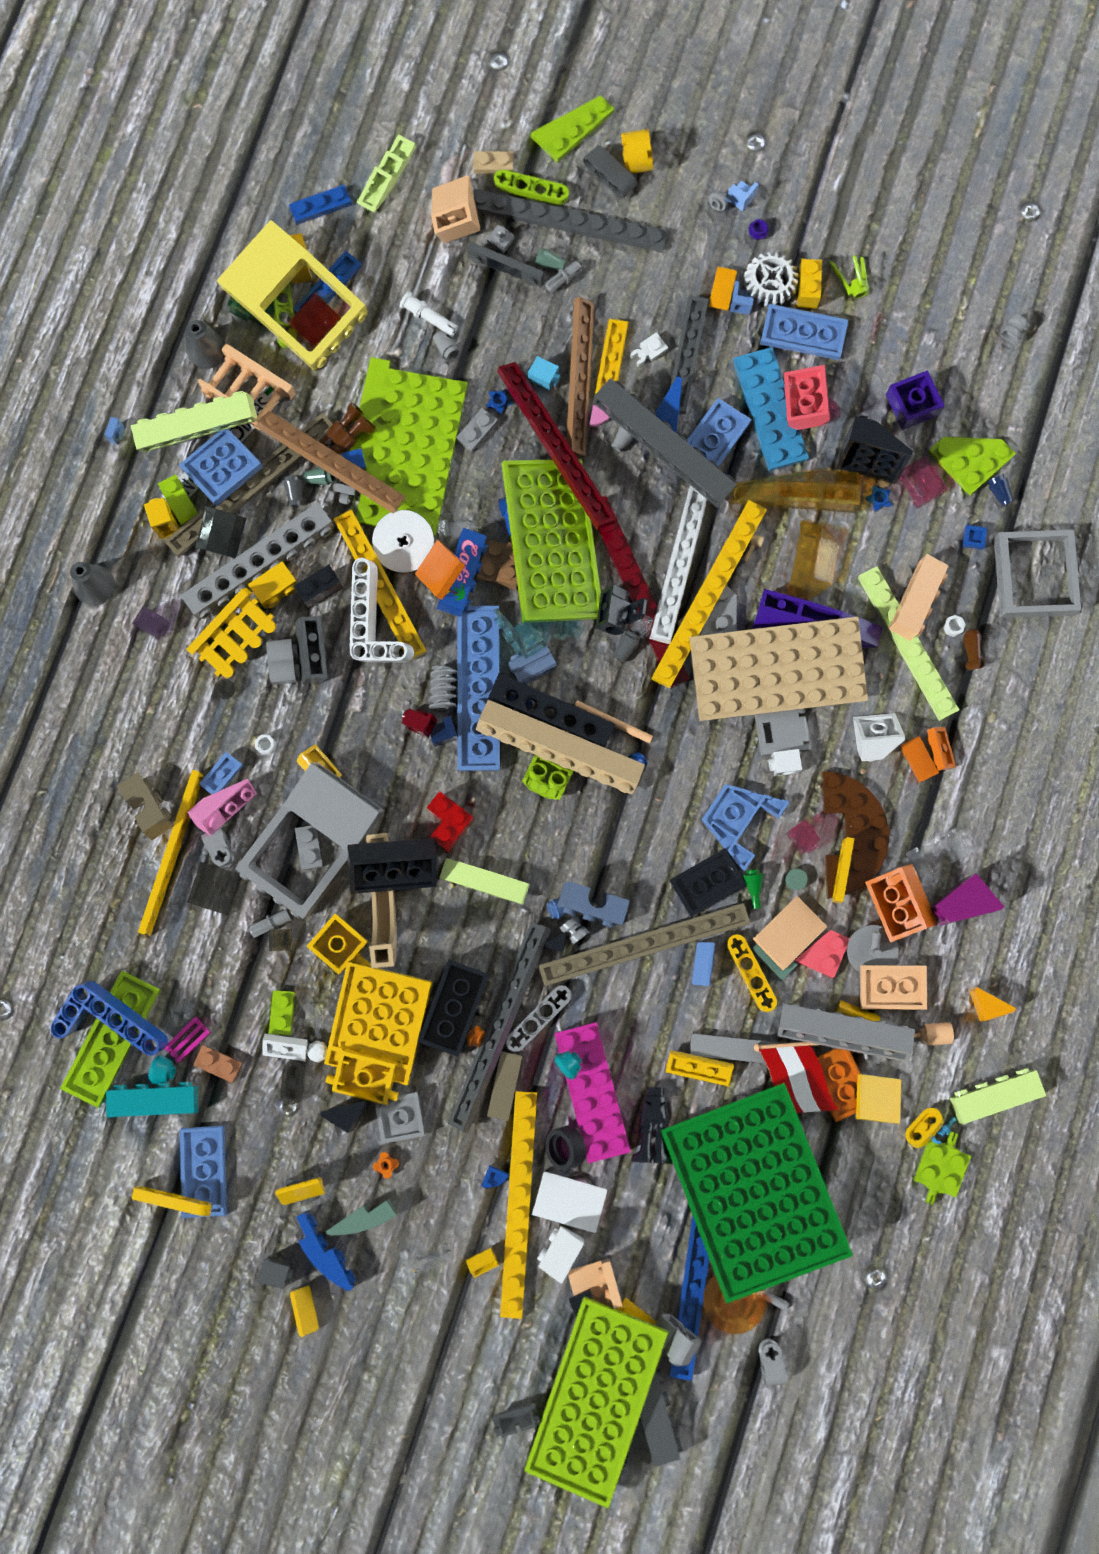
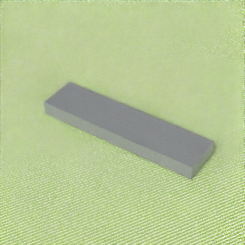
[689,1034,778,1063]

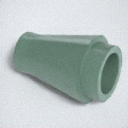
[535,248,565,271]
[303,467,335,485]

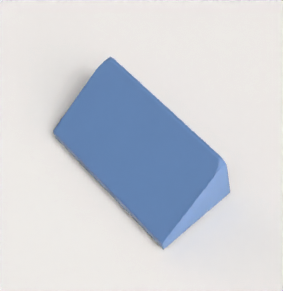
[692,942,715,987]

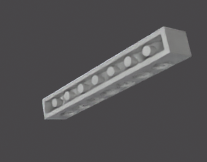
[180,502,335,620]

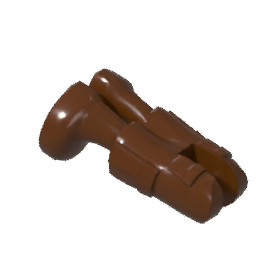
[320,402,377,455]

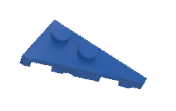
[655,376,682,434]

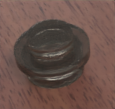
[214,678,235,699]

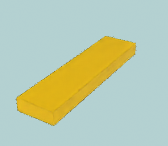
[595,318,629,394]

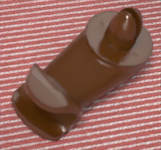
[963,629,985,670]

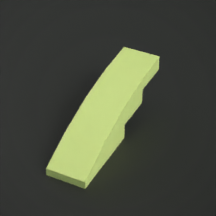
[357,134,417,213]
[439,858,530,905]

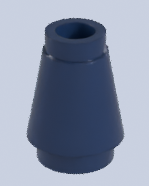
[988,474,1013,506]

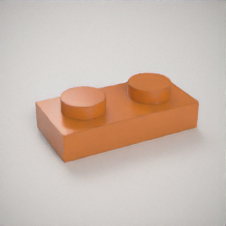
[927,727,956,771]

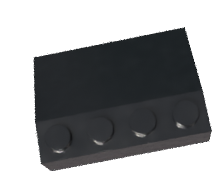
[836,415,913,484]

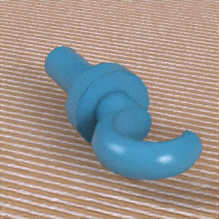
[932,1117,957,1144]

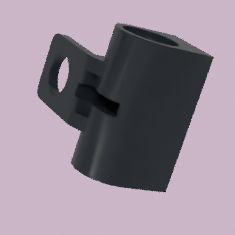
[596,585,647,635]

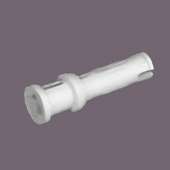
[400,291,458,337]

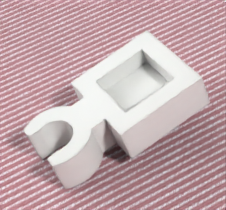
[631,332,668,367]

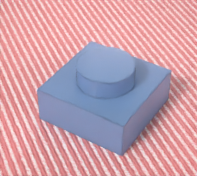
[104,417,125,445]

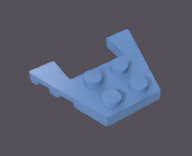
[702,784,789,871]

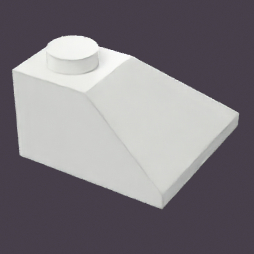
[853,713,905,762]

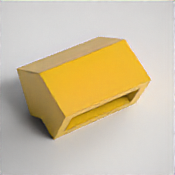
[466,1247,499,1278]

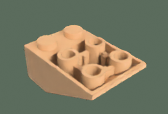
[431,175,480,244]

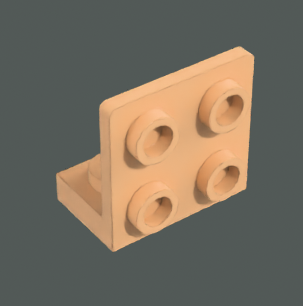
[568,1258,622,1309]

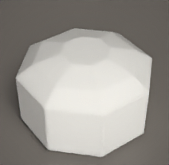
[943,615,966,637]
[255,734,276,755]
[307,1041,328,1062]

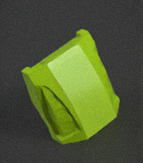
[522,755,574,800]

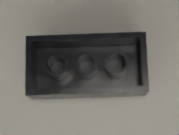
[418,959,490,1057]

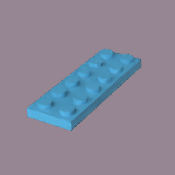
[733,347,809,472]

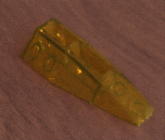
[732,469,861,513]

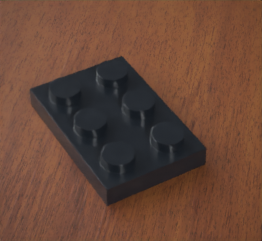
[669,848,746,918]

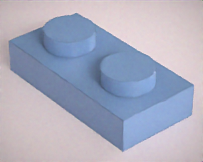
[199,752,243,794]

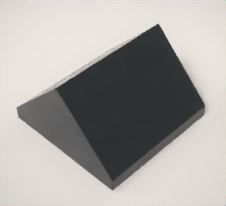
[320,1100,370,1133]

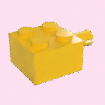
[306,914,371,975]

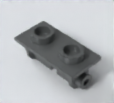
[491,1403,540,1438]

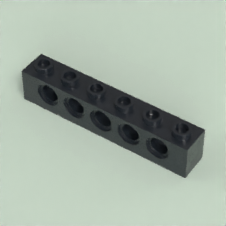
[488,673,615,748]

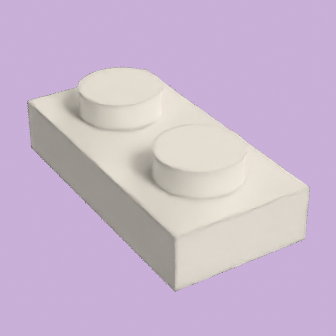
[263,1034,308,1061]

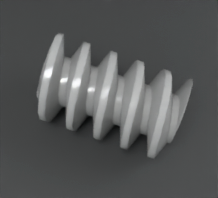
[429,666,457,712]

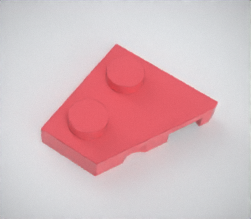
[795,930,850,978]

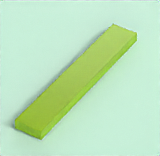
[350,357,391,471]

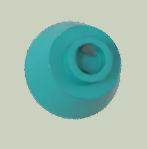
[554,1050,583,1080]
[149,1055,176,1085]

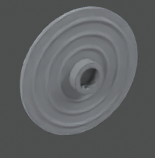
[847,925,899,973]

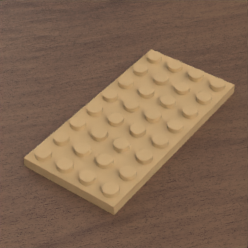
[689,617,868,721]

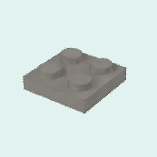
[375,1092,425,1144]

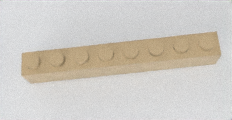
[476,700,645,795]

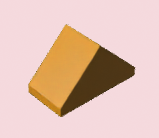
[970,987,1016,1021]

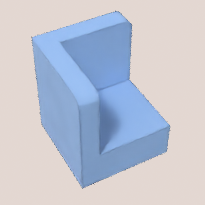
[727,181,759,211]

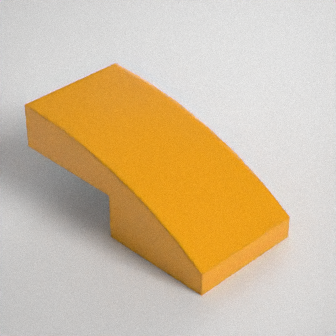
[708,266,737,311]

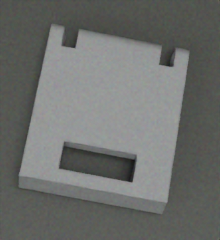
[755,709,812,756]

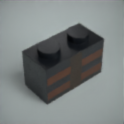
[294,564,343,609]

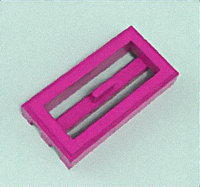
[165,1017,211,1063]

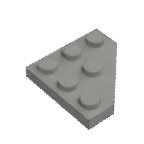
[677,585,737,636]

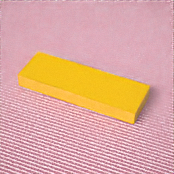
[832,837,854,904]
[665,1050,734,1087]

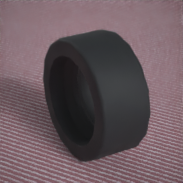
[545,1125,586,1171]

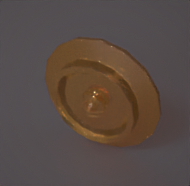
[703,1275,766,1334]

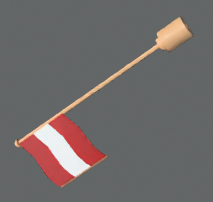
[754,1022,954,1113]

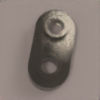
[280,1060,305,1105]

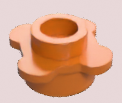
[467,1026,485,1047]
[373,1152,399,1179]

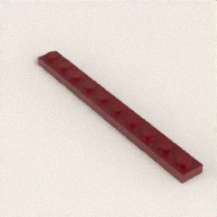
[497,362,616,530]
[598,496,690,689]

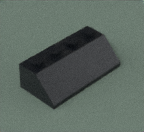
[347,838,437,894]

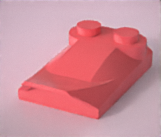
[784,365,830,430]

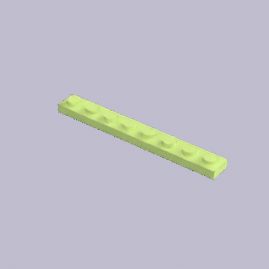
[858,566,959,721]

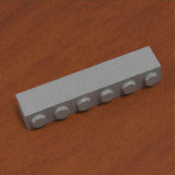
[778,1003,915,1063]

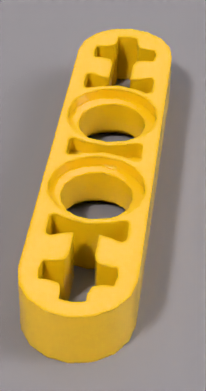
[726,934,777,1012]
[131,1186,213,1216]

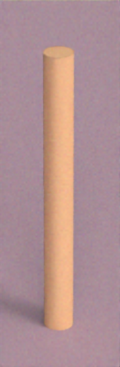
[575,700,653,743]

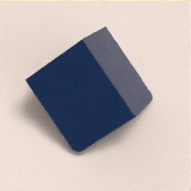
[430,716,458,748]

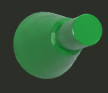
[743,869,764,909]

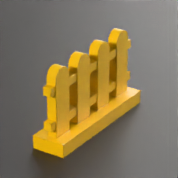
[186,588,276,678]

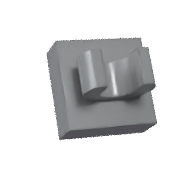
[486,225,515,254]
[334,483,359,504]

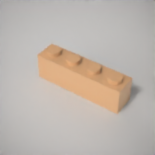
[888,554,949,641]

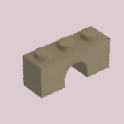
[117,772,173,841]

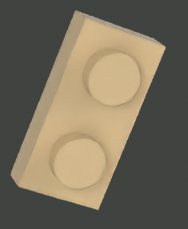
[473,151,513,174]

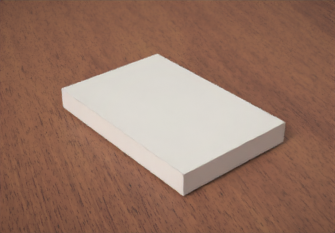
[532,1171,607,1233]

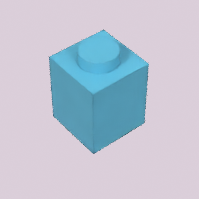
[528,356,561,392]

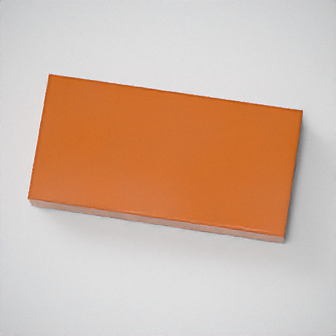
[899,736,939,783]

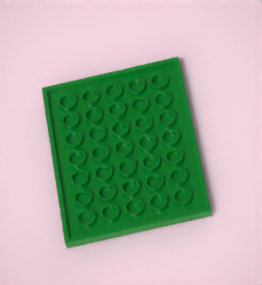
[661,1083,854,1304]

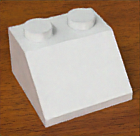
[537,1225,584,1284]

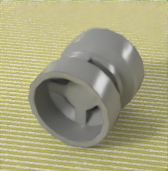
[1001,314,1029,344]
[560,915,589,945]

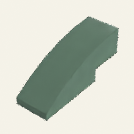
[326,1199,398,1235]

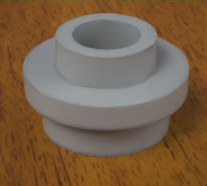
[709,191,728,211]

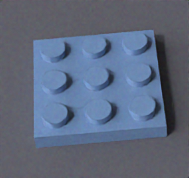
[179,429,263,506]

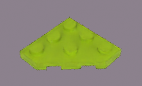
[927,437,1016,496]

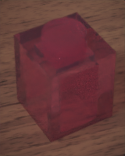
[786,819,821,854]

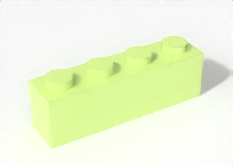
[949,1067,1046,1124]

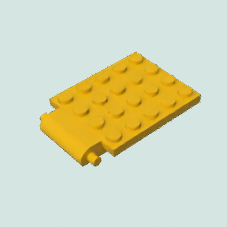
[324,961,432,1106]

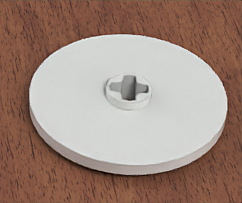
[372,510,434,573]

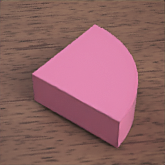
[589,405,610,427]

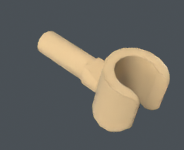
[743,535,764,562]

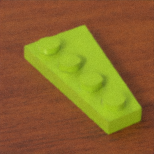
[530,95,614,163]

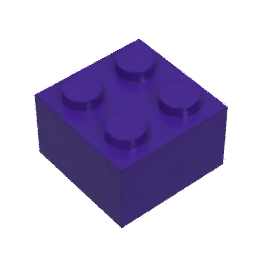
[885,370,945,430]

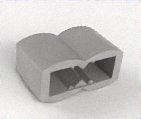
[266,639,301,685]
[655,1314,701,1366]

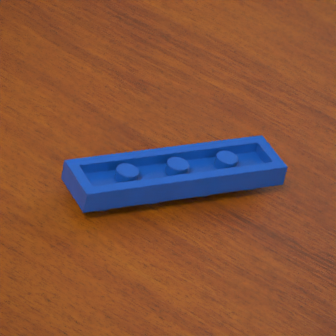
[293,251,362,324]

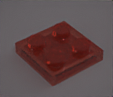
[288,293,341,349]

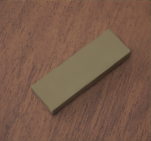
[487,1051,523,1121]

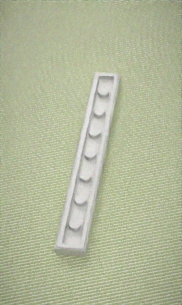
[649,486,707,644]

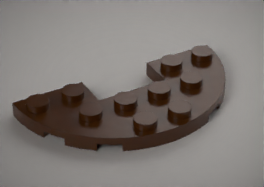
[821,771,889,899]

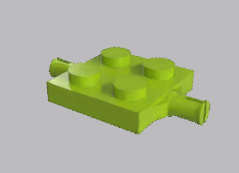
[913,1131,971,1205]

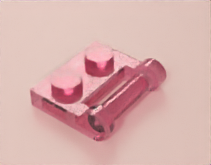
[899,456,948,508]

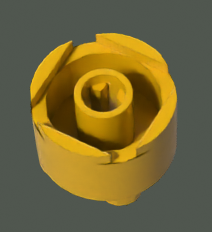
[621,129,654,174]

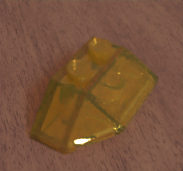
[787,520,839,601]

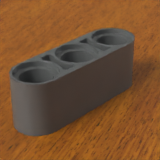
[583,145,637,199]

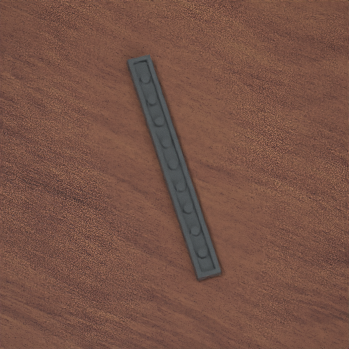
[473,189,667,253]
[448,922,551,1133]

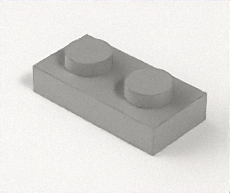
[456,408,498,452]
[295,825,324,871]

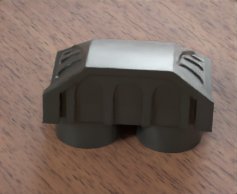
[195,507,246,558]

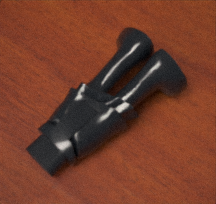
[631,1087,673,1164]

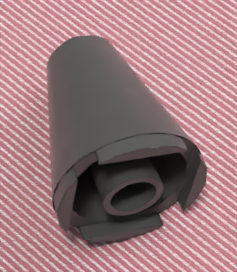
[186,320,225,369]
[70,562,116,606]

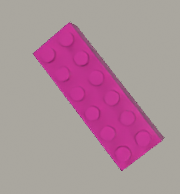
[554,1022,631,1164]

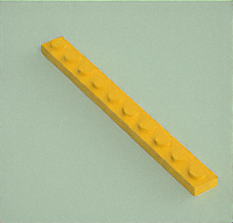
[651,500,767,689]
[500,1091,537,1319]

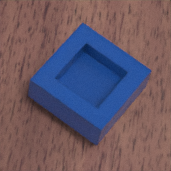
[962,525,987,550]

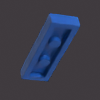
[289,184,352,225]

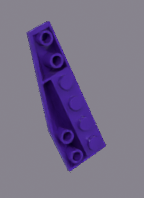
[752,589,883,648]

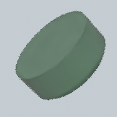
[785,869,808,891]

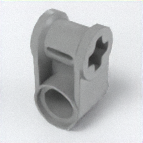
[201,827,235,869]
[759,1339,788,1387]

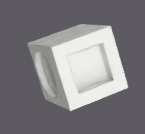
[769,749,802,776]

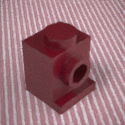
[401,708,438,738]

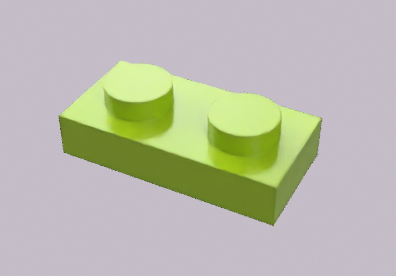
[269,990,296,1035]

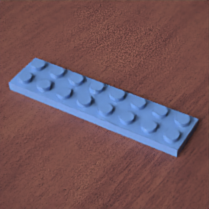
[457,606,500,771]

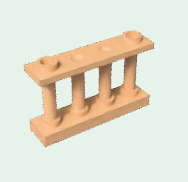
[198,343,296,430]

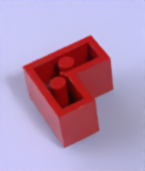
[426,791,474,853]

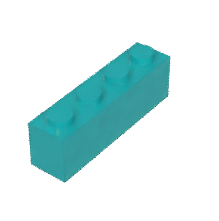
[106,1082,199,1117]

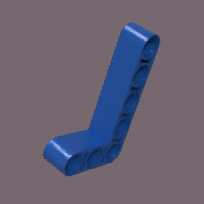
[50,981,168,1056]

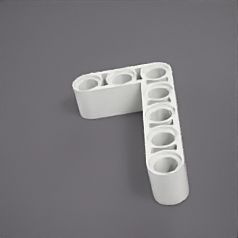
[350,558,414,663]

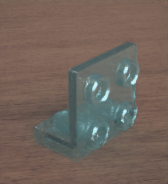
[494,608,547,659]

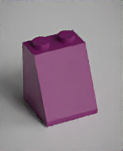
[930,873,1004,926]

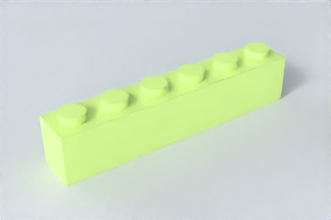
[131,391,258,453]

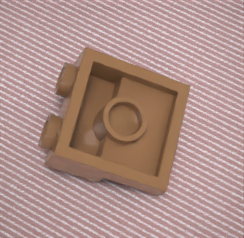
[477,539,518,591]

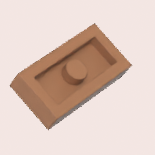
[193,1045,243,1083]

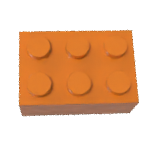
[865,864,938,942]

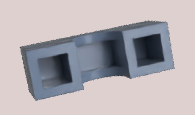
[557,882,630,928]

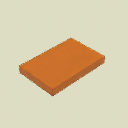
[415,540,465,600]
[817,1048,861,1122]

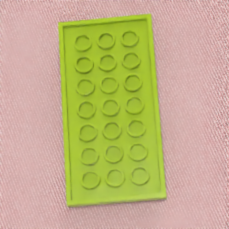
[356,368,468,538]
[501,459,601,623]
[524,1297,669,1508]

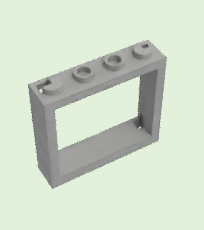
[994,530,1083,618]

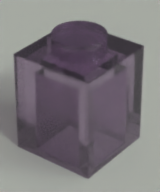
[132,606,169,641]

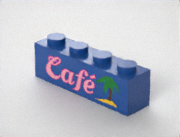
[436,528,488,617]

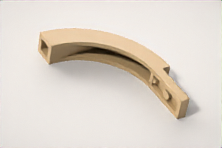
[366,833,397,968]

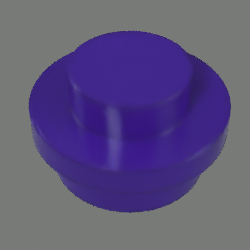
[748,219,769,240]

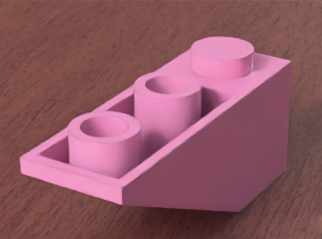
[187,779,257,836]

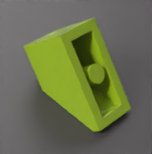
[157,474,198,526]

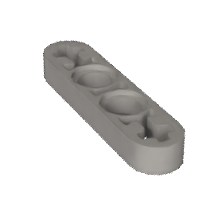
[506,985,571,1052]

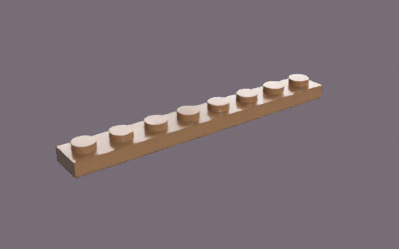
[566,297,594,458]
[256,411,406,514]

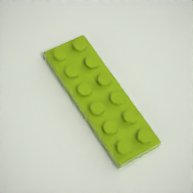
[60,970,161,1108]

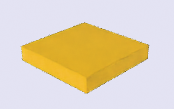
[856,1074,901,1124]

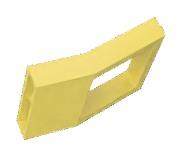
[216,220,368,371]

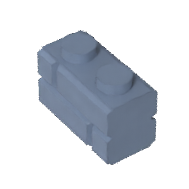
[508,643,557,685]

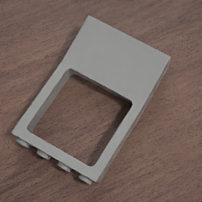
[235,762,385,919]

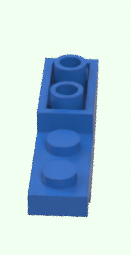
[296,1211,356,1291]

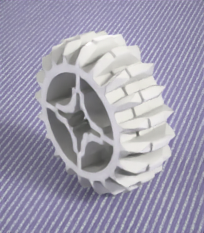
[744,252,799,307]

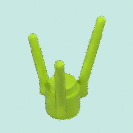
[829,255,870,299]

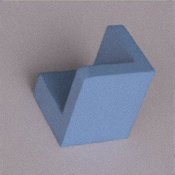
[730,281,753,315]

